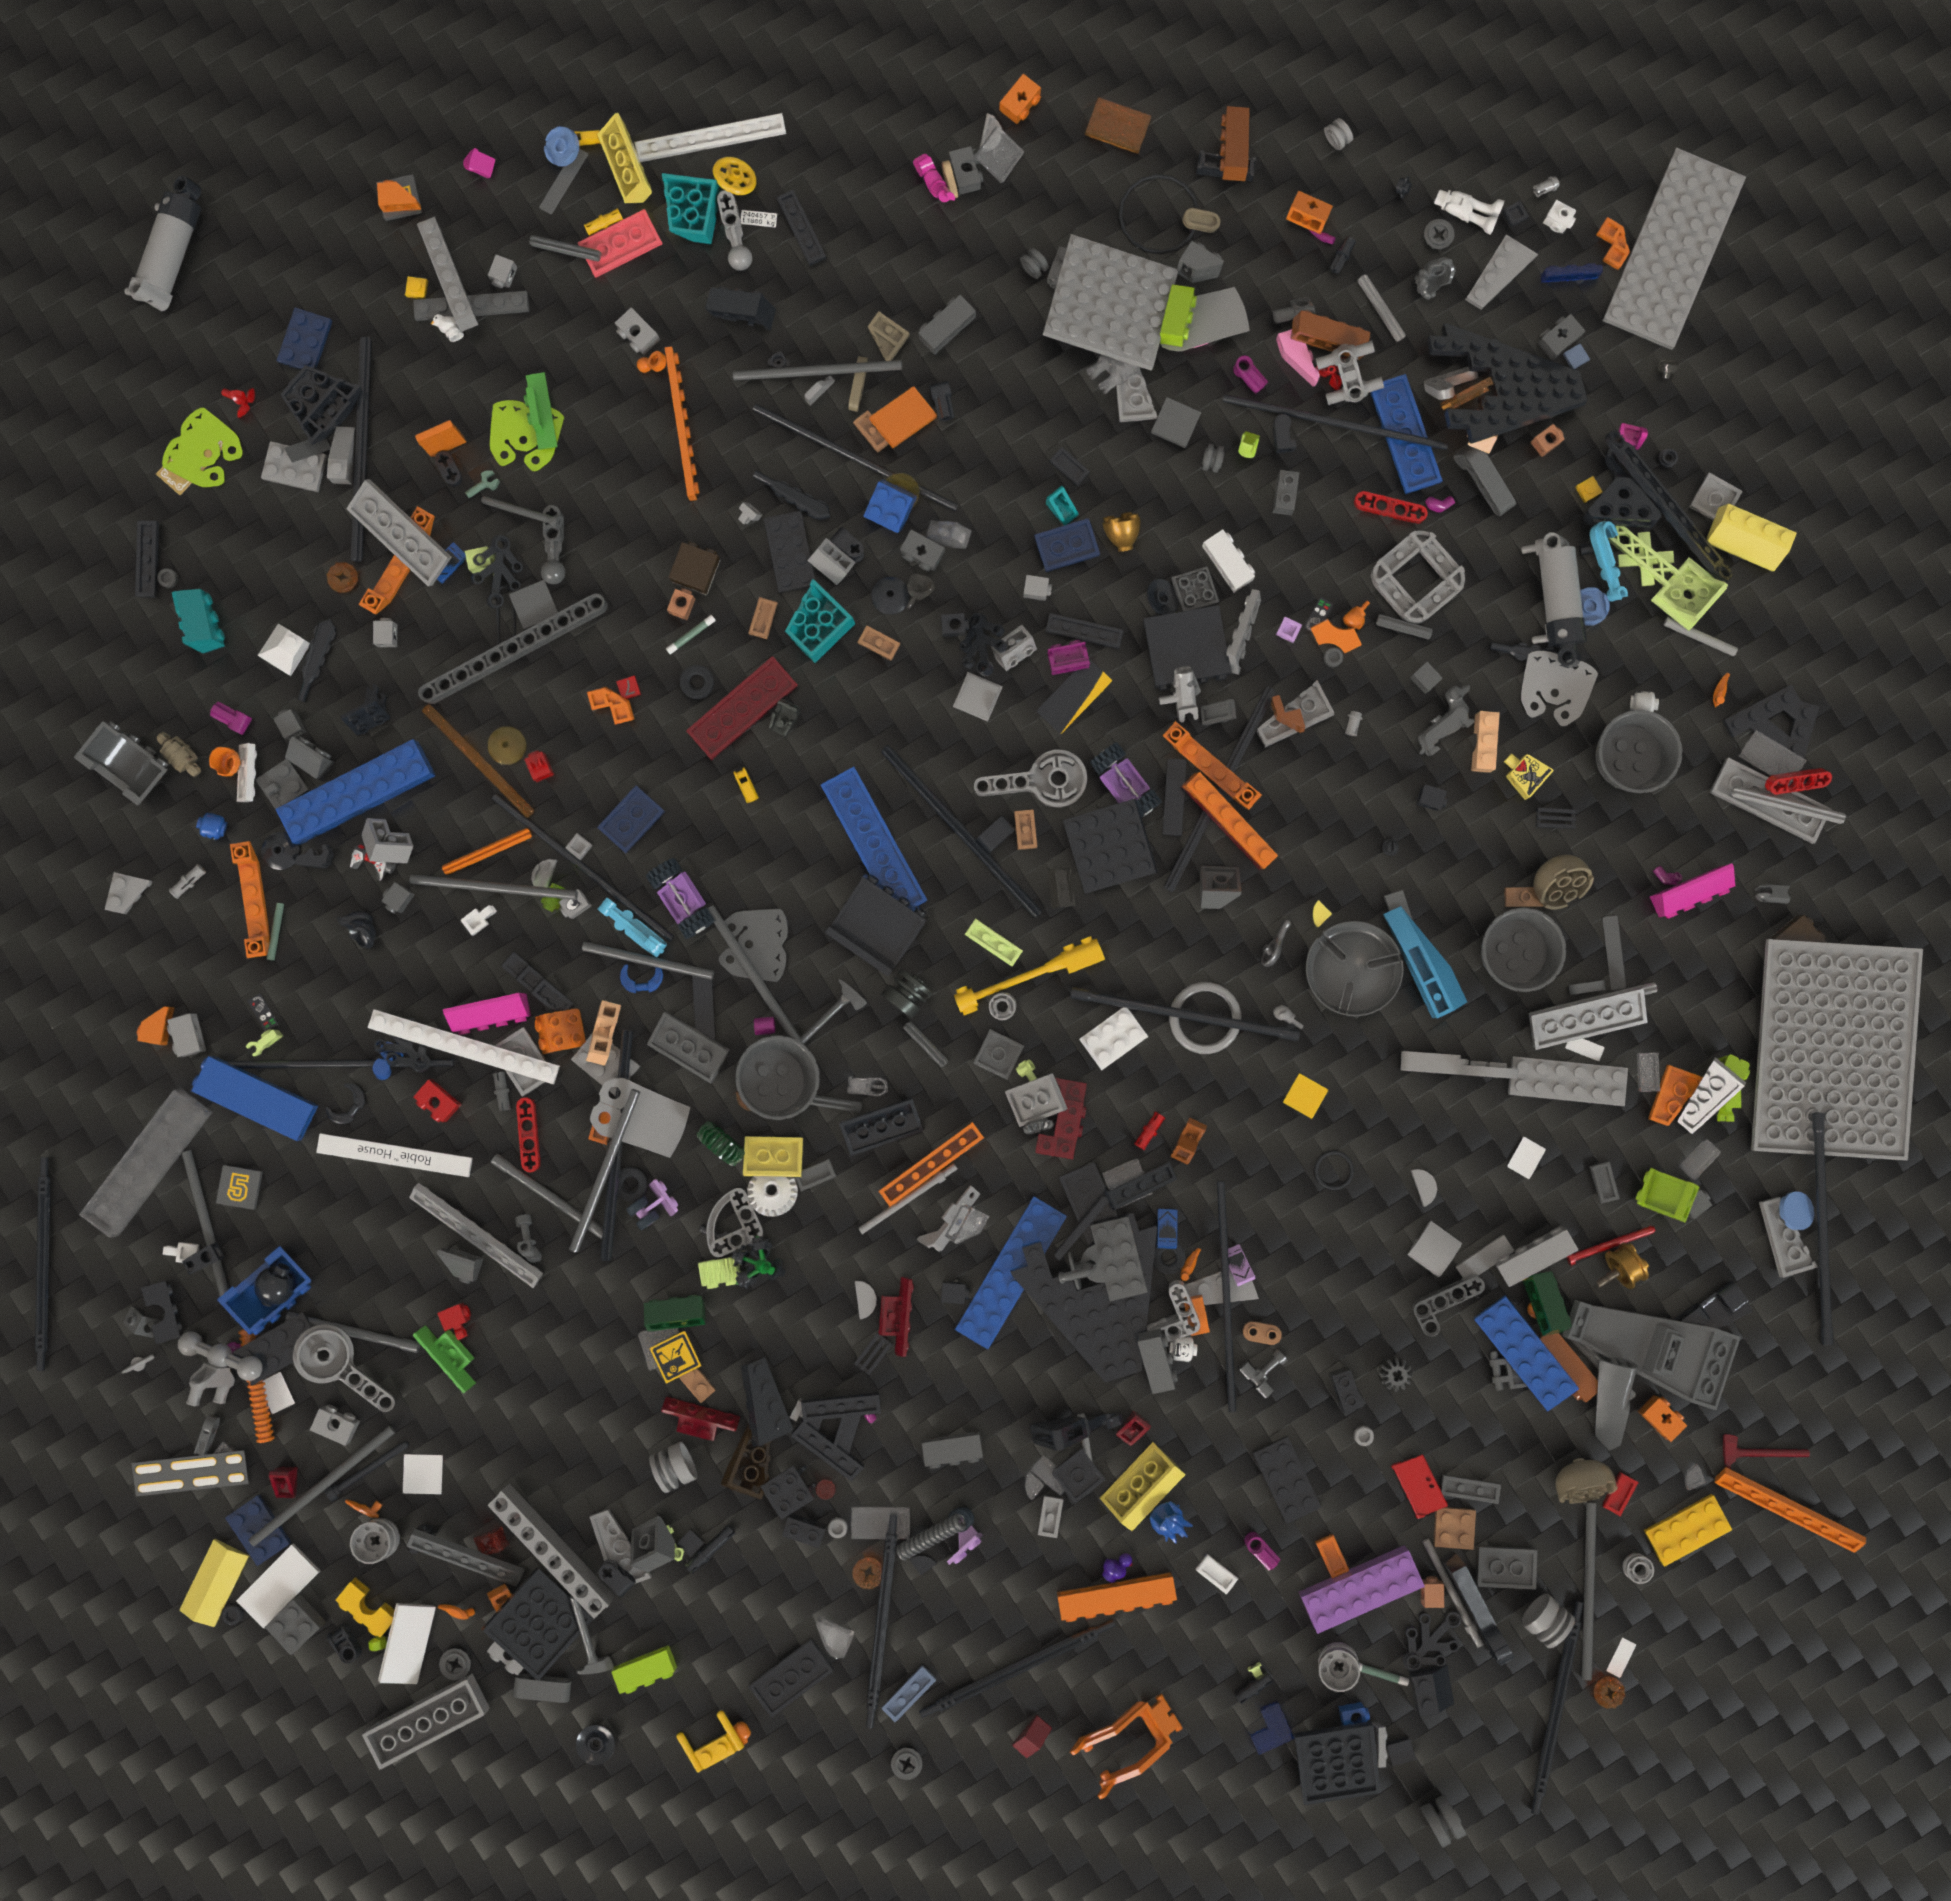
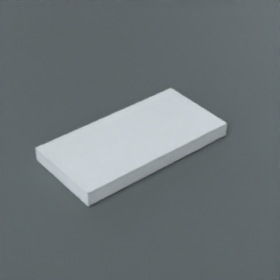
[236,1543,320,1628]
[378,1603,436,1684]

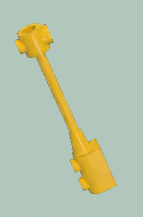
[954,936,1105,1015]

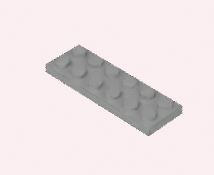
[346,479,452,586]
[1709,758,1832,844]
[1529,986,1647,1050]
[1508,1056,1628,1106]

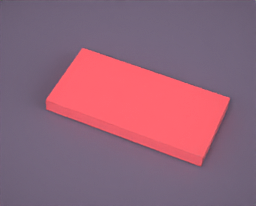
[578,209,662,278]

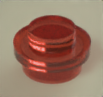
[816,1480,835,1500]

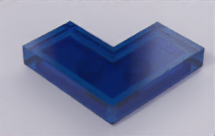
[1250,1701,1294,1755]

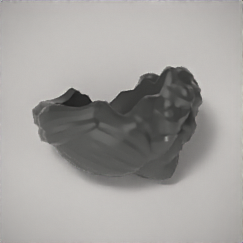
[1415,257,1456,300]

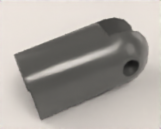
[1754,884,1791,904]

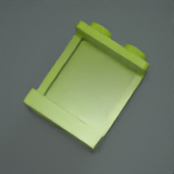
[1636,1168,1699,1223]

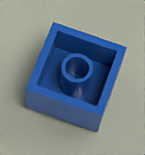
[864,479,917,533]

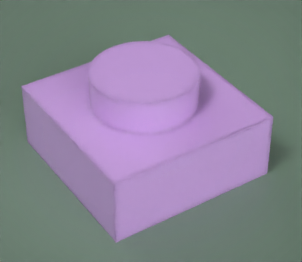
[1276,617,1302,643]

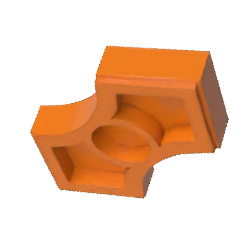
[1310,619,1362,654]

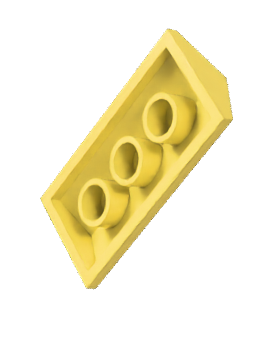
[180,1539,250,1627]

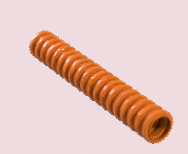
[238,1329,274,1443]

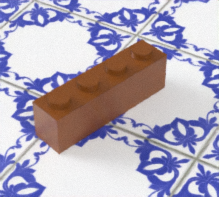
[1219,106,1249,181]
[1290,310,1370,360]
[1537,1332,1598,1403]

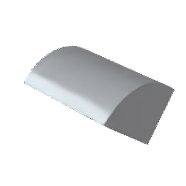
[808,538,856,585]

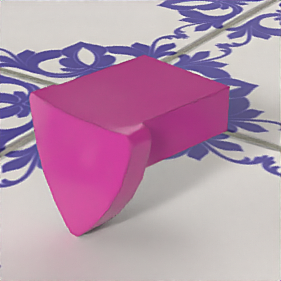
[463,148,495,178]
[1618,423,1648,450]

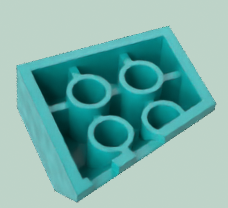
[662,173,722,244]
[785,579,855,663]
[172,589,225,653]

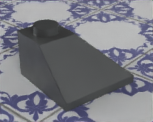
[1200,866,1242,909]
[437,1246,484,1284]

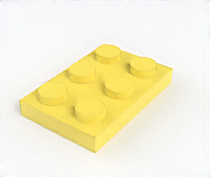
[743,1137,803,1177]

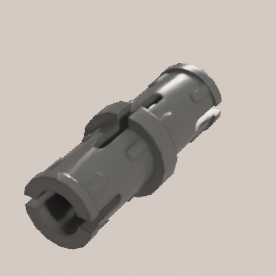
[493,1072,511,1111]

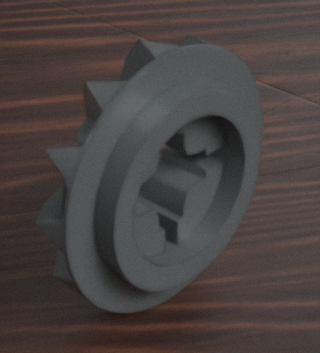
[1424,219,1454,250]
[1023,1118,1054,1134]
[439,1648,471,1680]
[891,1747,922,1780]

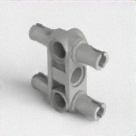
[1316,341,1384,405]

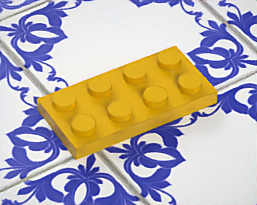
[1644,1494,1732,1567]

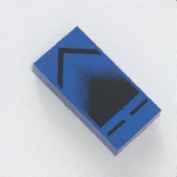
[437,542,466,583]
[1157,1209,1177,1249]

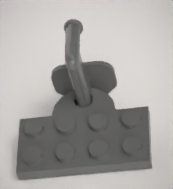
[1059,1216,1148,1301]

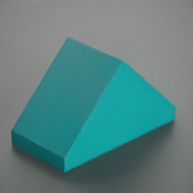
[1046,486,1079,526]

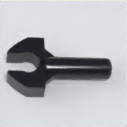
[699,1224,734,1251]

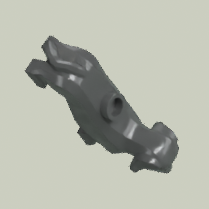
[1418,684,1475,756]

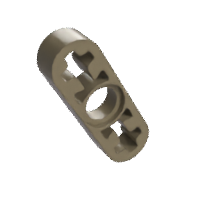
[848,356,868,412]

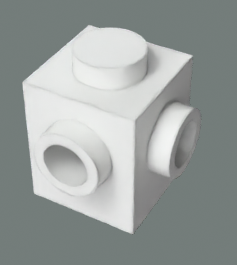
[1543,200,1576,234]

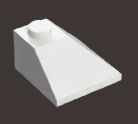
[258,624,310,676]

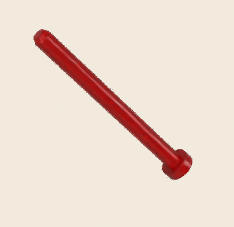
[1566,1226,1656,1266]

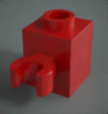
[524,751,554,782]
[437,1302,471,1340]

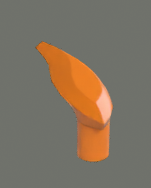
[1713,673,1730,707]
[1180,1248,1201,1281]
[345,1499,382,1518]
[438,1604,475,1620]

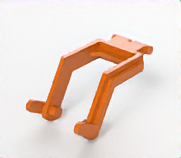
[1070,1694,1183,1799]

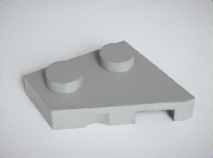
[105,872,152,914]

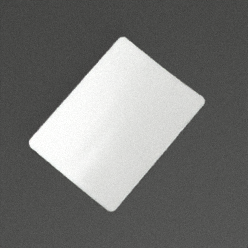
[1508,1137,1546,1179]
[263,1372,295,1414]

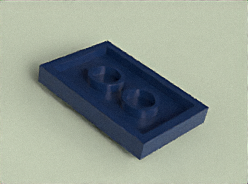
[276,308,333,370]
[1034,518,1100,572]
[597,786,665,854]
[225,1494,292,1566]

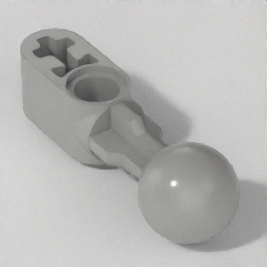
[717,190,752,271]

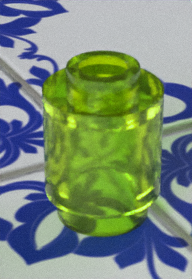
[541,882,566,912]

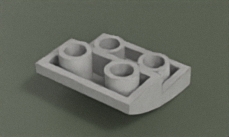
[1407,1221,1462,1277]

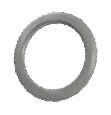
[1169,982,1241,1054]

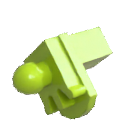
[1238,431,1260,458]

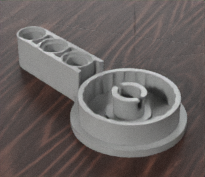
[293,1324,395,1412]

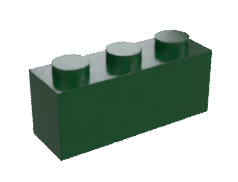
[1523,1271,1572,1336]
[644,1295,706,1332]

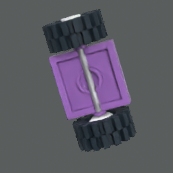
[1090,742,1162,817]
[646,858,715,939]

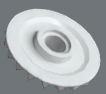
[747,1176,798,1217]

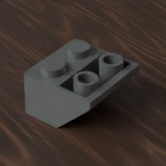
[1177,241,1224,283]
[285,736,335,781]

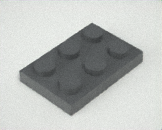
[1476,1546,1538,1590]

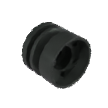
[881,969,932,1019]

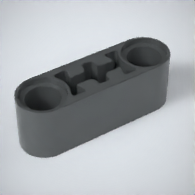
[513,1674,571,1703]

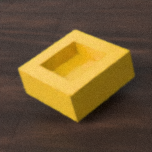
[405,277,428,299]
[1575,476,1603,503]

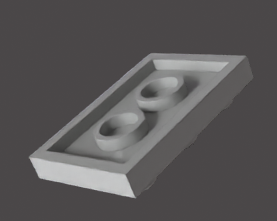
[261,441,327,492]
[495,1027,547,1096]
[571,1033,641,1096]
[1005,1073,1068,1127]

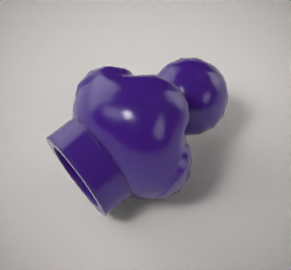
[1102,1553,1132,1583]

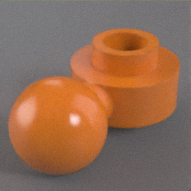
[637,351,667,373]

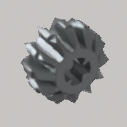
[1379,1358,1413,1392]

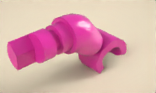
[913,154,955,202]

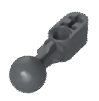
[541,505,566,585]

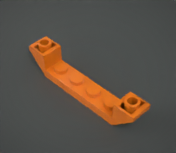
[359,506,435,614]
[1163,721,1262,810]
[230,841,270,958]

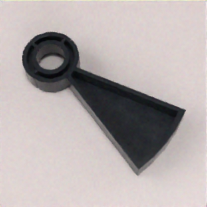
[1440,1551,1514,1666]

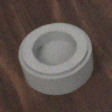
[1353,1425,1374,1446]
[828,1517,848,1538]

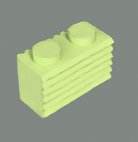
[698,1256,741,1289]

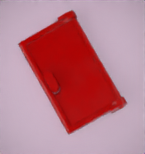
[1391,1454,1448,1519]

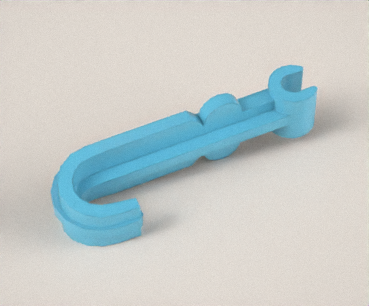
[1590,521,1628,602]
[598,898,667,958]

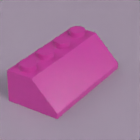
[1650,863,1735,919]
[443,993,531,1035]

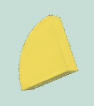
[1313,900,1332,927]

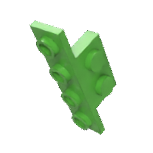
[524,372,558,450]
[413,1325,476,1394]

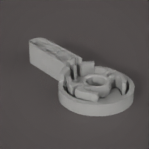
[974,750,1087,808]
[1400,1051,1518,1079]

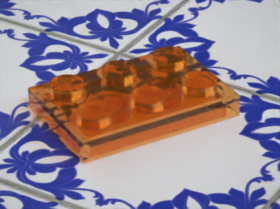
[1085,97,1151,153]
[1440,377,1493,410]

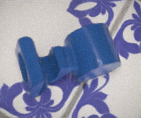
[373,1042,404,1080]

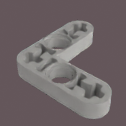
[1424,367,1478,400]
[1148,1280,1200,1342]

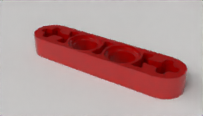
[1354,491,1428,524]
[1765,768,1832,795]
[516,1097,540,1172]

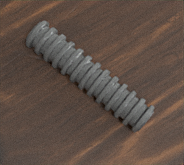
[896,1513,966,1561]

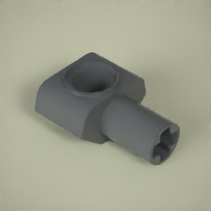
[1273,296,1315,324]

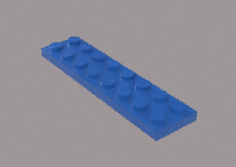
[821,767,928,907]
[955,1196,1067,1349]

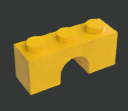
[335,1577,395,1637]

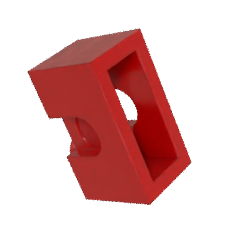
[413,1079,462,1122]

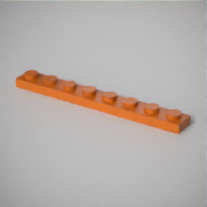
[665,347,700,501]
[1715,1467,1866,1553]

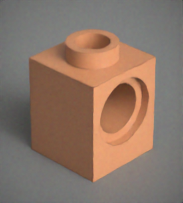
[1530,424,1565,457]
[667,588,695,620]
[1421,1576,1444,1608]

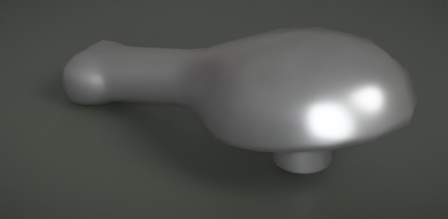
[1261,919,1291,967]

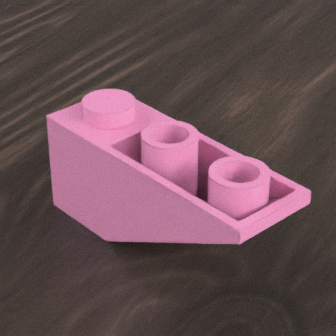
[1276,329,1320,386]

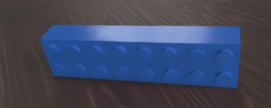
[276,739,436,845]

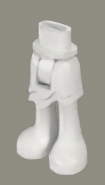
[1434,189,1504,235]

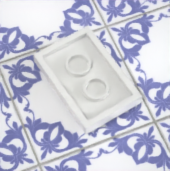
[1079,1007,1148,1070]

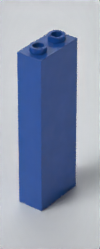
[192,1056,319,1141]

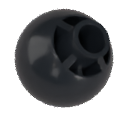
[254,1262,295,1307]

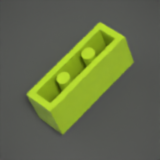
[1160,284,1197,347]
[611,1645,677,1694]

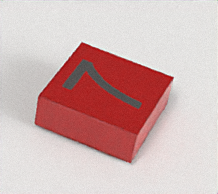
[616,676,641,699]

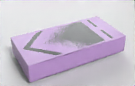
[1228,1244,1255,1286]

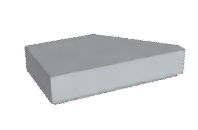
[804,376,835,406]

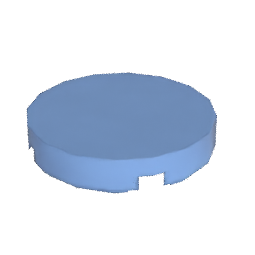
[544,126,579,167]
[1580,587,1610,626]
[1779,1192,1814,1230]

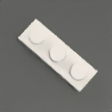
[237,743,257,802]

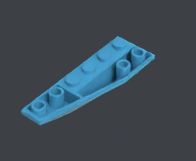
[1383,906,1467,1018]

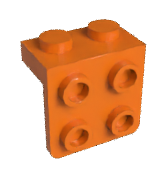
[535,1009,586,1054]

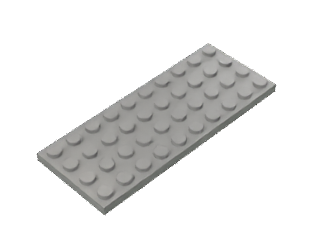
[1602,148,1746,350]

